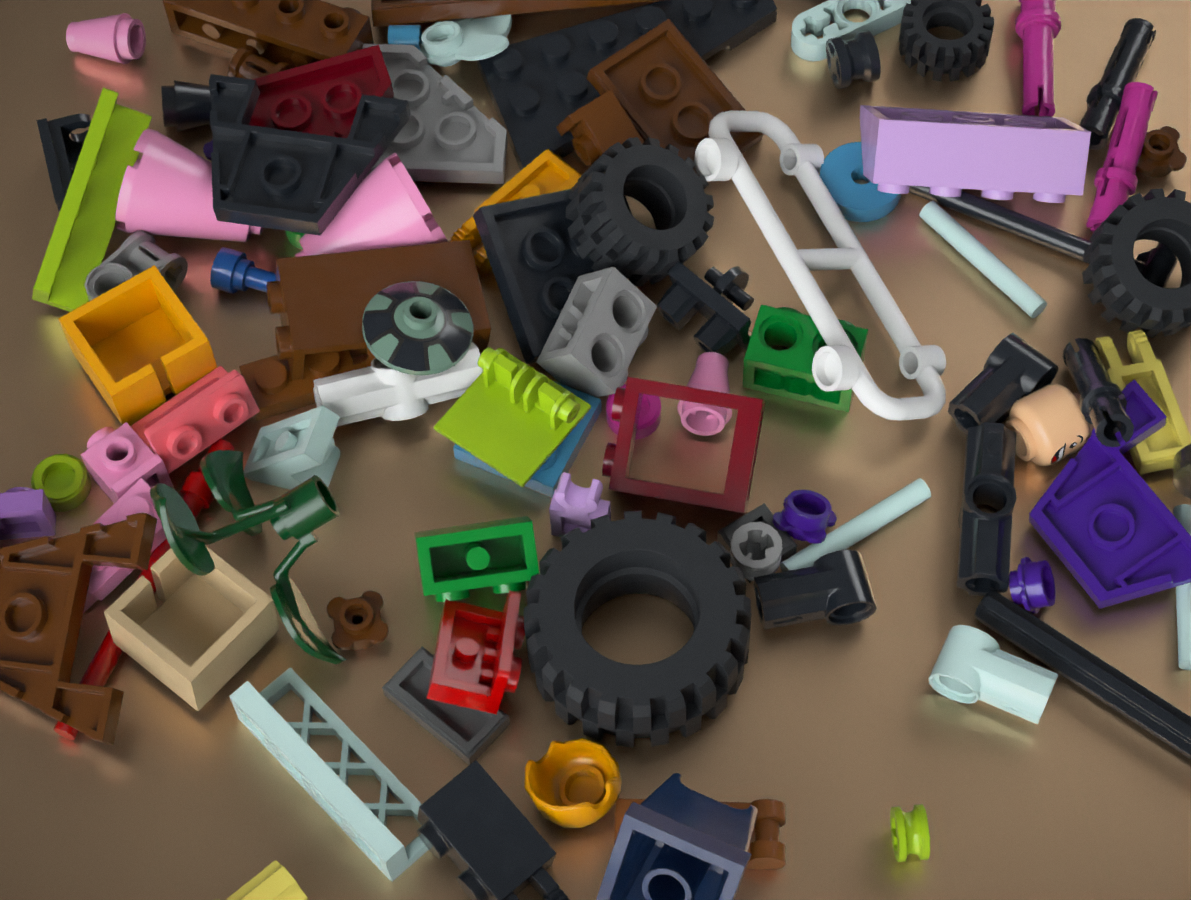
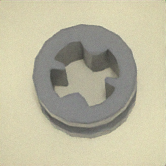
[730,522,782,581]

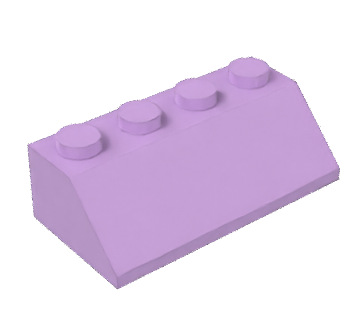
[860,105,1091,203]

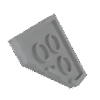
[363,44,508,184]

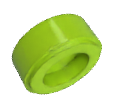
[31,454,91,512]

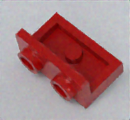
[427,590,525,714]

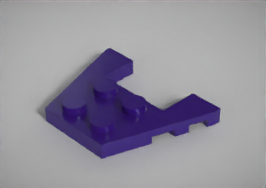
[1029,379,1191,609]

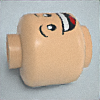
[1005,384,1090,466]

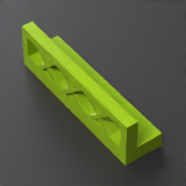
[32,87,152,312]

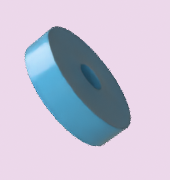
[820,142,901,222]

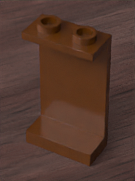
[266,240,491,380]

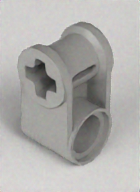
[85,230,188,301]

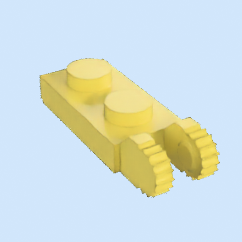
[1094,329,1191,475]

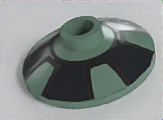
[362,281,473,375]

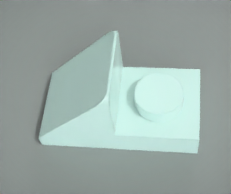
[244,405,340,490]

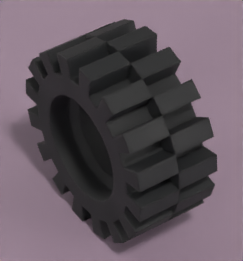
[899,0,994,82]

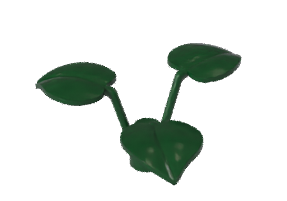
[150,450,347,664]

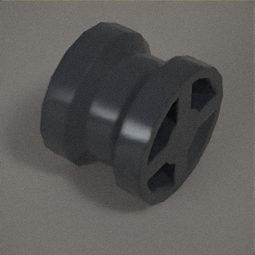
[826,30,881,89]

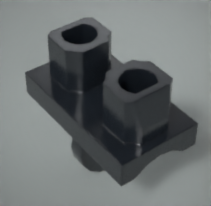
[657,261,754,356]

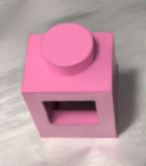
[80,422,174,503]

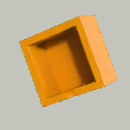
[58,265,217,426]

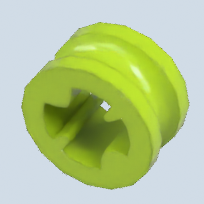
[890,804,930,862]

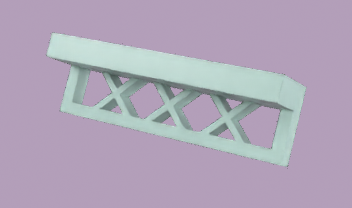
[229,667,429,882]

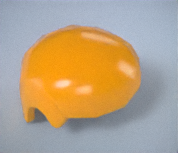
[524,738,622,828]

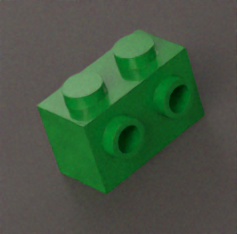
[414,516,540,602]

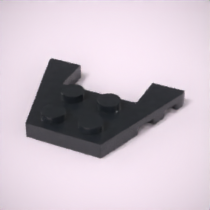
[209,74,411,236]

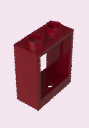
[602,377,766,513]

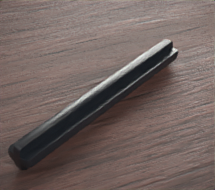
[974,591,1191,759]

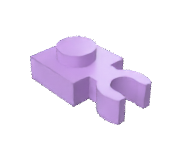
[549,472,611,537]

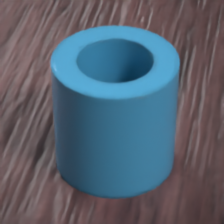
[388,25,422,50]

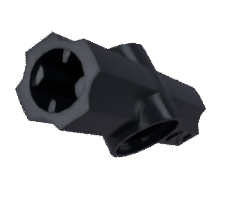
[957,422,1017,597]

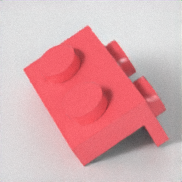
[130,365,260,474]

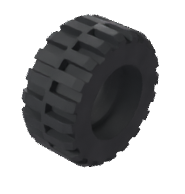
[524,511,752,748]

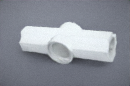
[313,342,483,427]

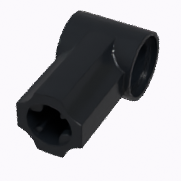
[948,333,1058,434]
[754,550,877,630]

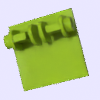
[434,347,591,488]

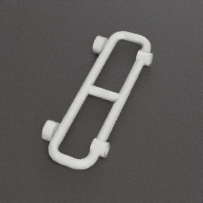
[694,110,946,421]

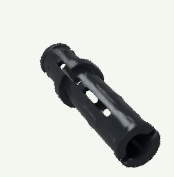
[1079,18,1156,150]
[1062,338,1134,447]

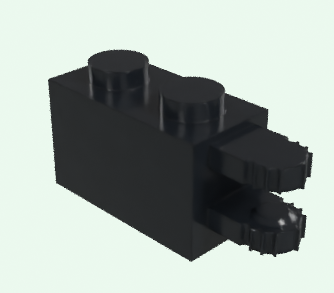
[417,760,569,900]

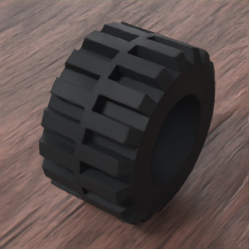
[566,137,714,286]
[1082,188,1191,338]

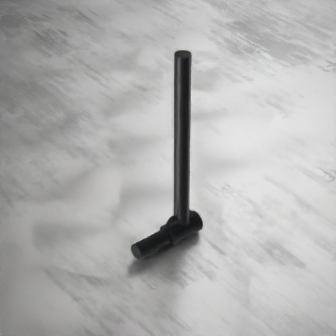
[909,186,1177,288]

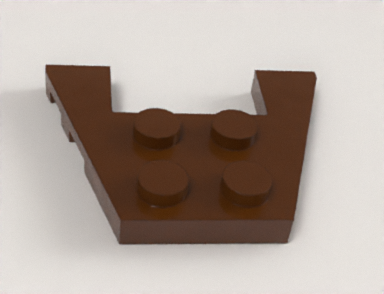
[0,513,157,745]

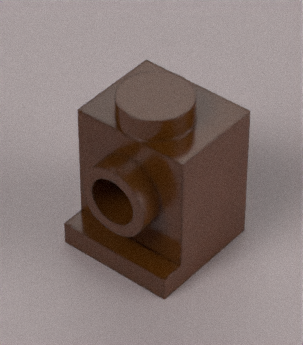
[556,90,644,166]

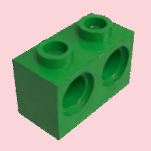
[742,305,868,412]

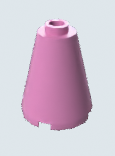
[115,128,264,242]
[295,152,448,257]

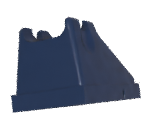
[596,773,758,900]

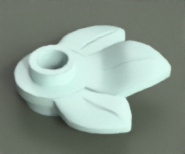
[420,14,512,67]

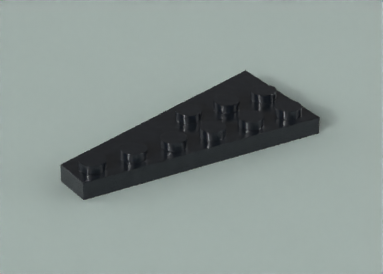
[477,0,777,170]

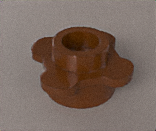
[1136,126,1187,178]
[326,590,389,650]

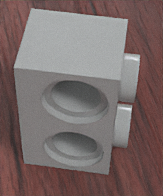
[536,266,657,398]

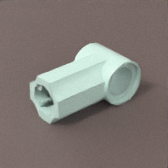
[928,625,1058,725]

